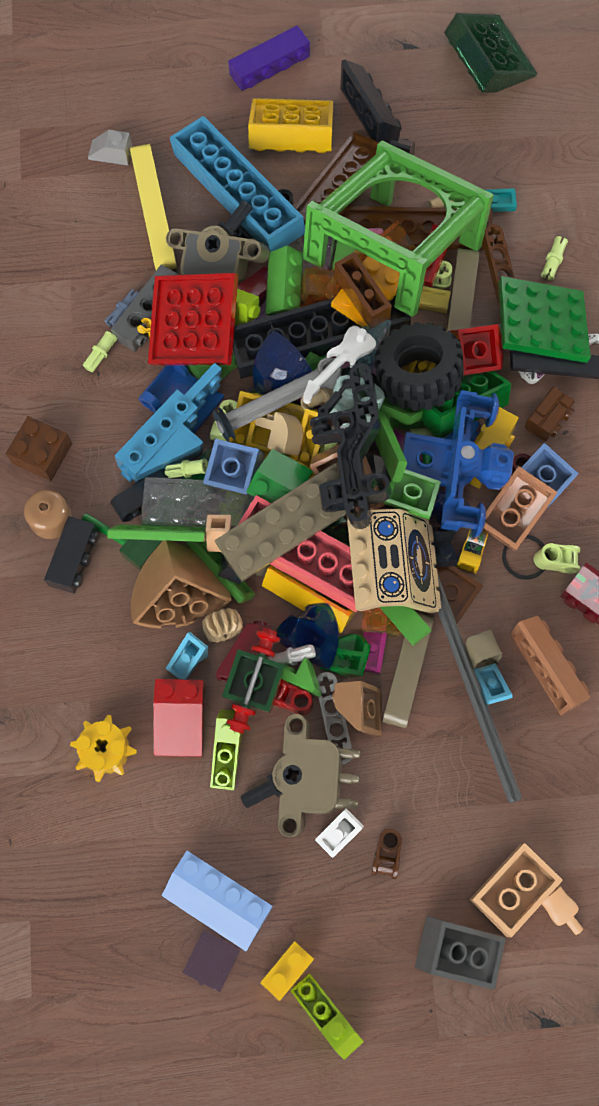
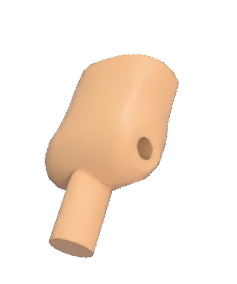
[542,885,583,935]

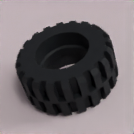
[375,322,464,411]

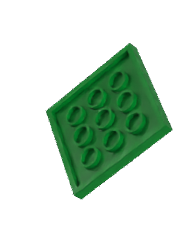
[498,276,591,363]

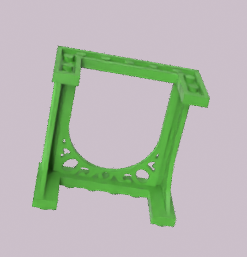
[303,141,494,317]

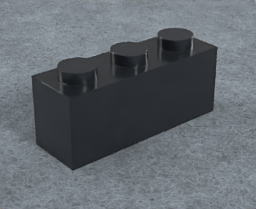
[44,516,99,594]

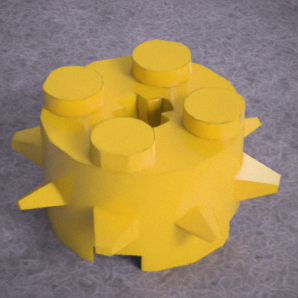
[70,715,137,782]

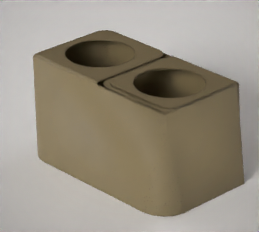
[465,629,503,669]

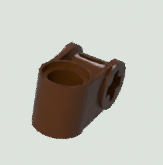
[371,829,402,880]

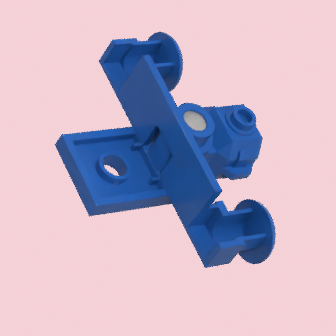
[402,390,514,538]

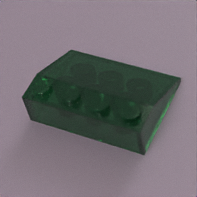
[444,13,538,93]

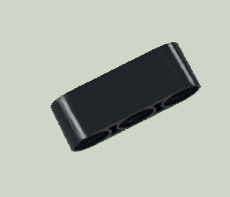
[110,469,176,522]

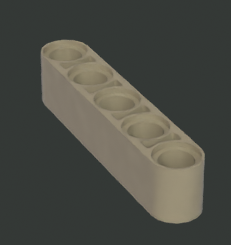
[446,248,480,331]
[382,613,434,728]

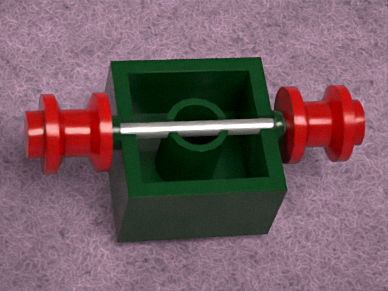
[222,628,286,734]

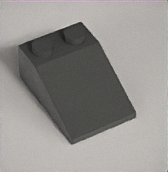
[415,916,506,990]

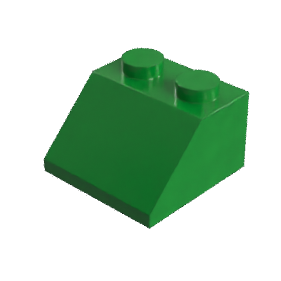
[246,449,313,504]

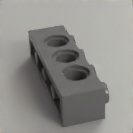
[111,264,179,352]

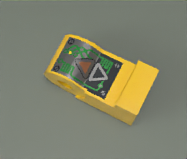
[456,529,488,574]

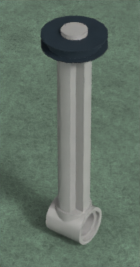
[213,357,341,442]

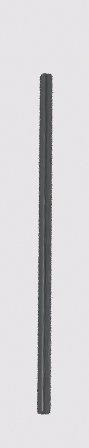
[380,454,522,803]

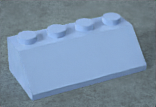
[162,851,273,951]

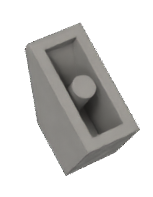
[88,130,132,165]

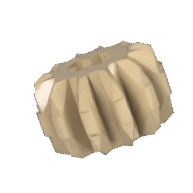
[202,608,243,643]

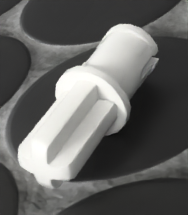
[268,645,316,666]

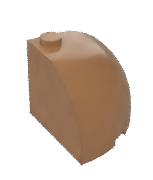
[131,540,232,628]

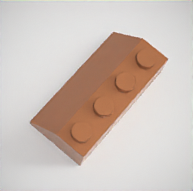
[510,615,590,716]

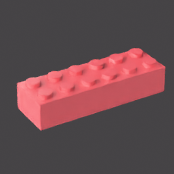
[238,495,357,613]

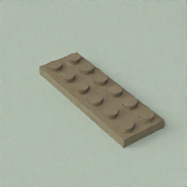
[215,463,346,582]

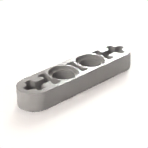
[317,672,352,766]

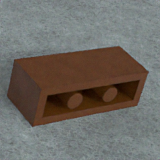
[334,252,392,329]

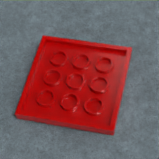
[148,273,239,366]

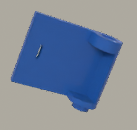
[138,365,224,434]

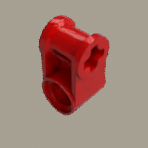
[273,679,313,715]

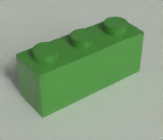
[266,246,303,316]

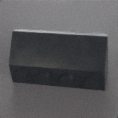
[340,60,402,144]

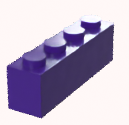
[228,25,310,91]

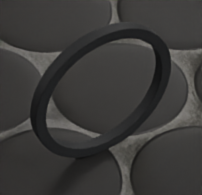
[502,535,549,580]

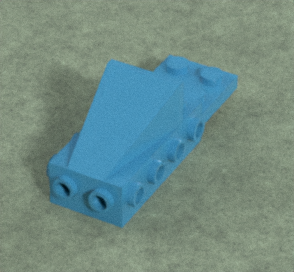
[115,363,222,483]

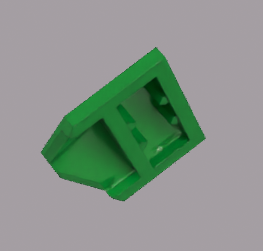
[320,634,371,678]

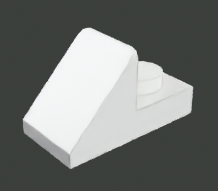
[315,809,364,858]

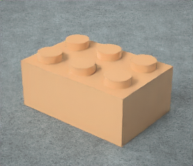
[469,843,563,937]

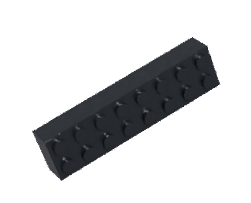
[232,295,411,379]

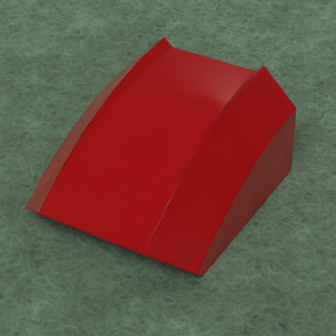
[449,324,504,375]

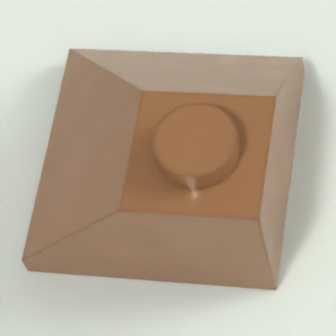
[332,681,382,737]

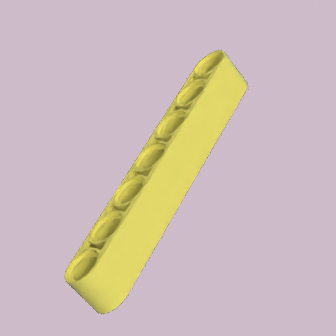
[130,144,177,270]

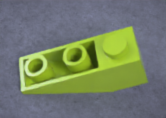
[210,709,242,790]
[290,973,364,1060]

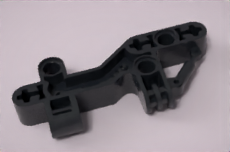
[310,363,392,529]

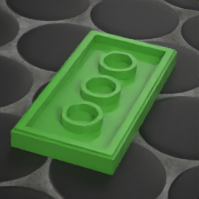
[107,524,206,542]

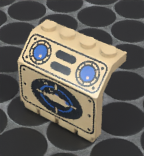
[347,509,441,613]

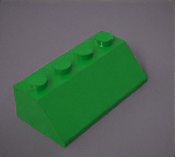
[421,371,511,438]

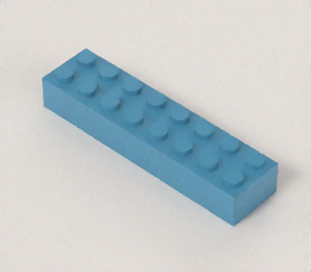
[170,116,305,252]

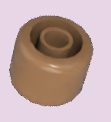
[24,490,72,539]

